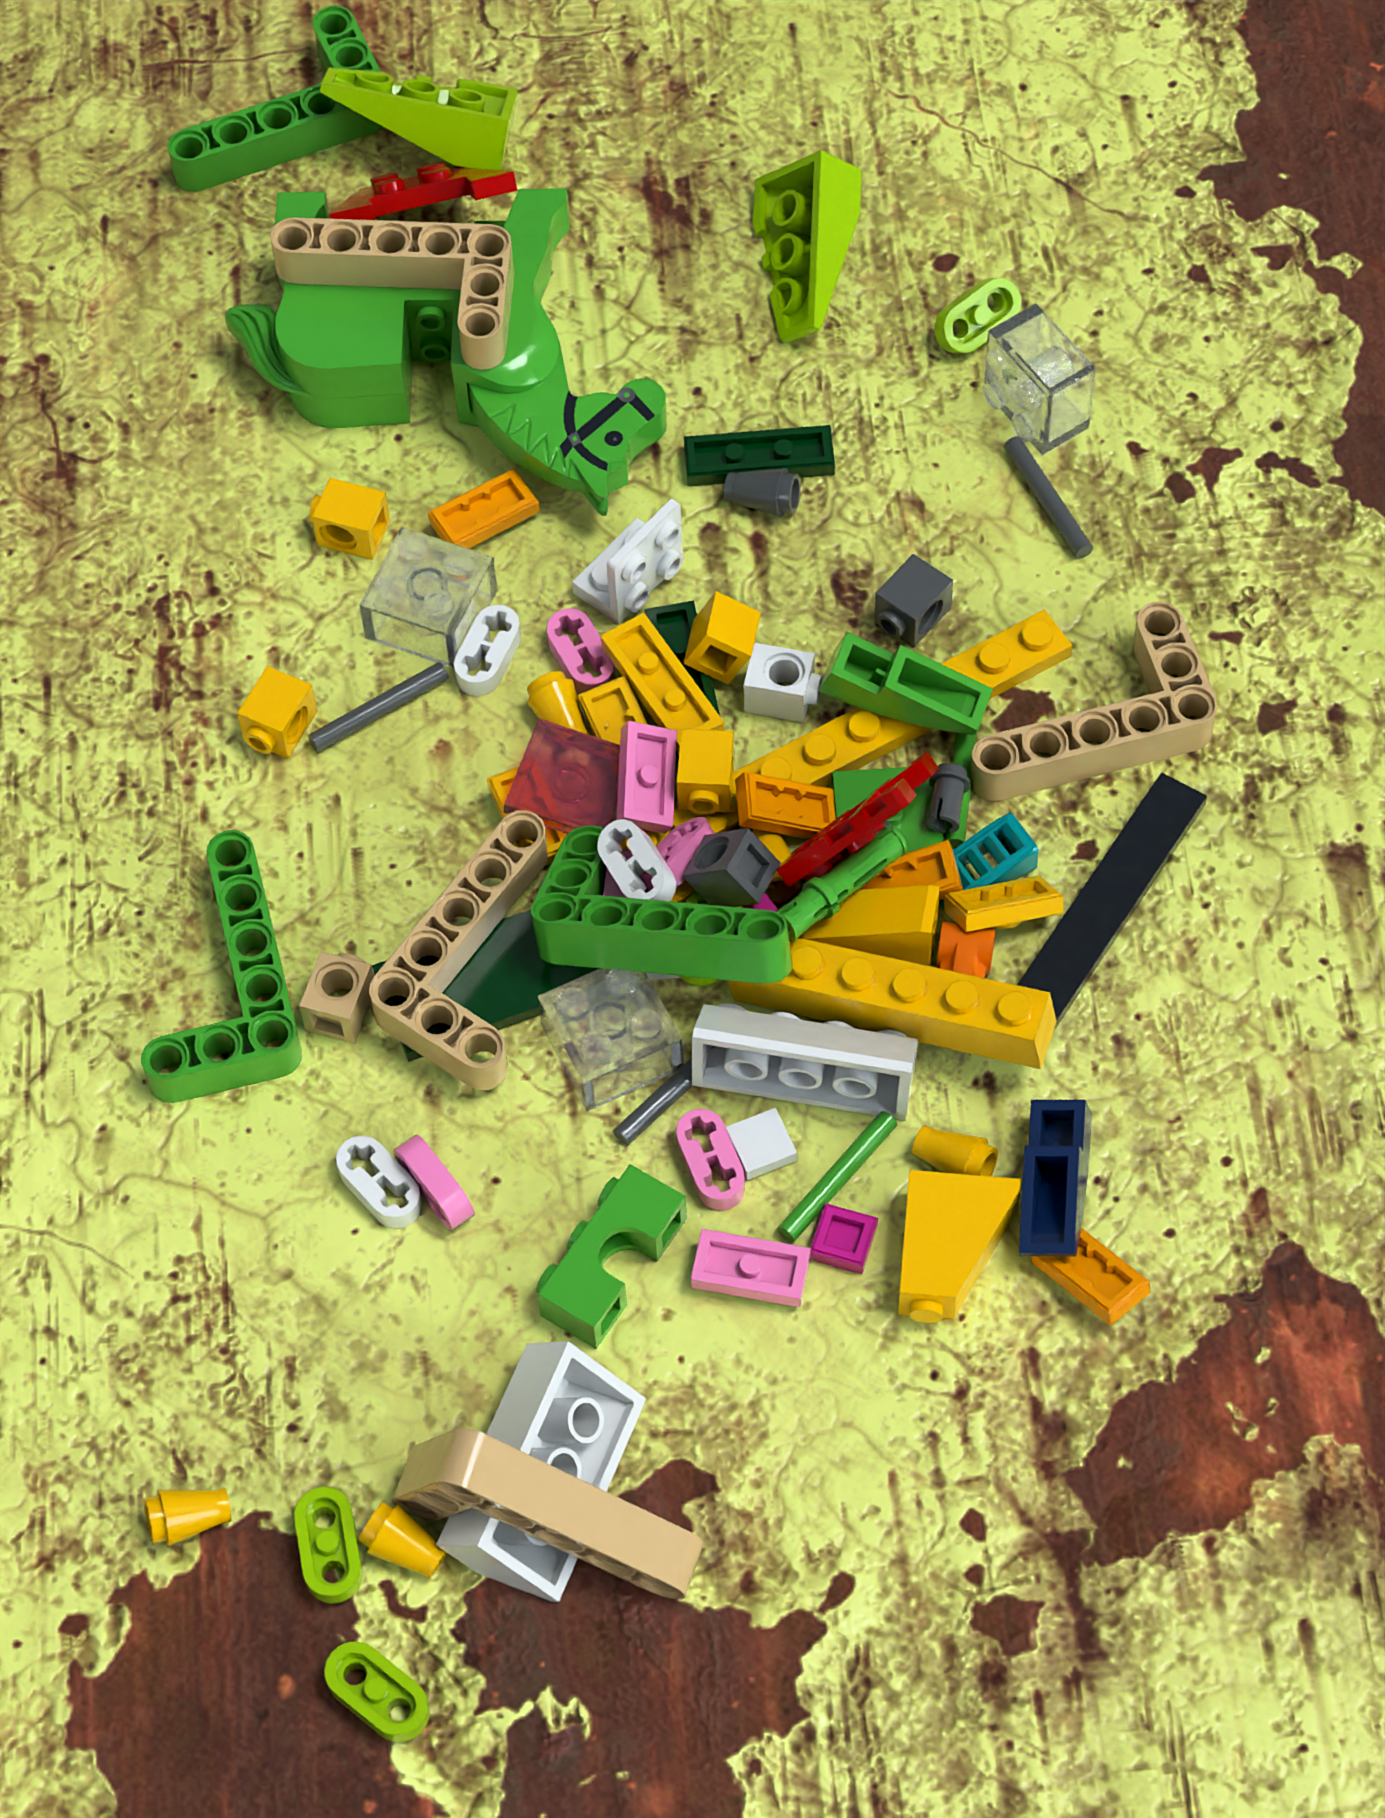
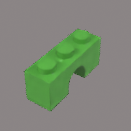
[536,1164,687,1349]

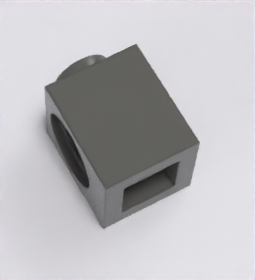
[874,554,953,647]
[682,828,781,907]

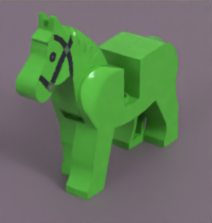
[225,188,667,516]

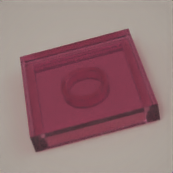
[503,718,620,834]

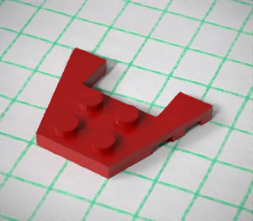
[329,162,518,220]
[776,751,939,887]

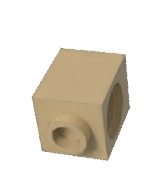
[299,951,374,1044]

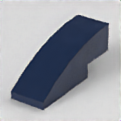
[1019,1100,1092,1256]

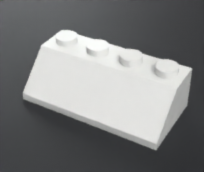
[692,1003,918,1121]
[436,1341,646,1602]

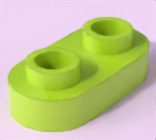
[934,278,1021,353]
[294,1486,363,1603]
[324,1641,430,1742]

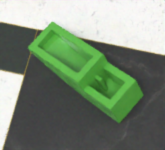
[818,632,993,735]

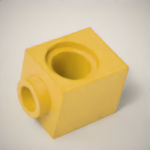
[309,478,390,560]
[237,666,318,759]
[677,729,735,815]

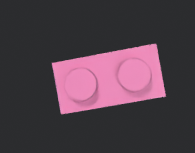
[616,721,677,834]
[690,1229,811,1307]

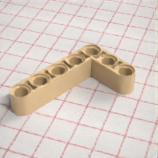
[270,218,515,370]
[971,601,1217,801]
[369,810,548,1090]
[392,1428,704,1599]

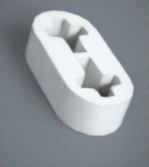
[454,604,521,696]
[597,819,676,901]
[336,1135,422,1229]

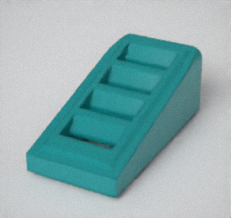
[939,812,1039,909]

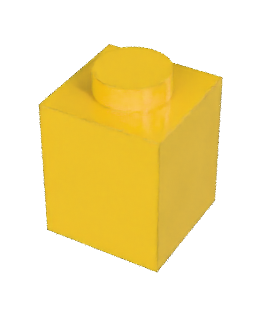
[683,591,761,685]

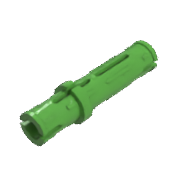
[775,825,908,942]

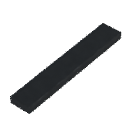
[1017,772,1207,1032]

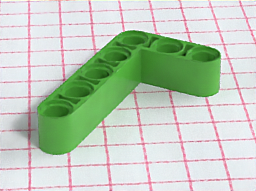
[167,5,385,192]
[530,825,793,983]
[141,830,302,1103]

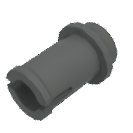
[925,763,971,833]

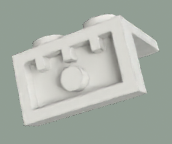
[572,499,684,625]

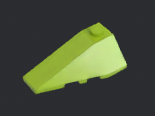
[320,68,519,170]
[753,150,862,343]

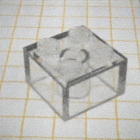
[983,303,1096,455]
[359,526,498,668]
[537,967,684,1112]

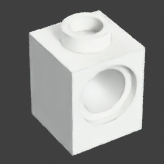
[743,642,823,723]

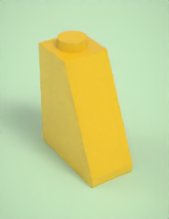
[798,885,940,966]
[898,1170,1021,1323]

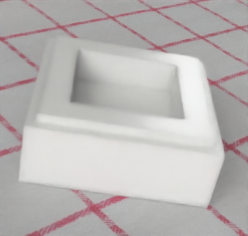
[726,1107,797,1181]

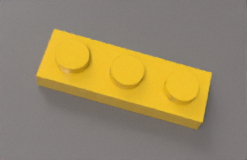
[600,613,725,754]

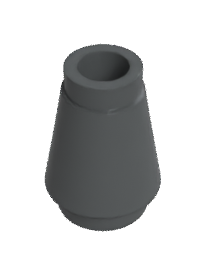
[724,468,801,517]

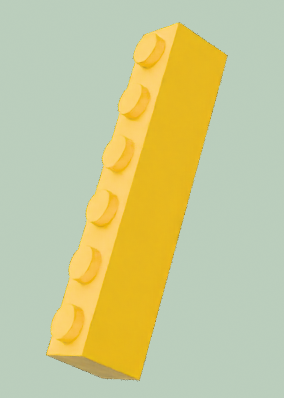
[727,938,1057,1069]

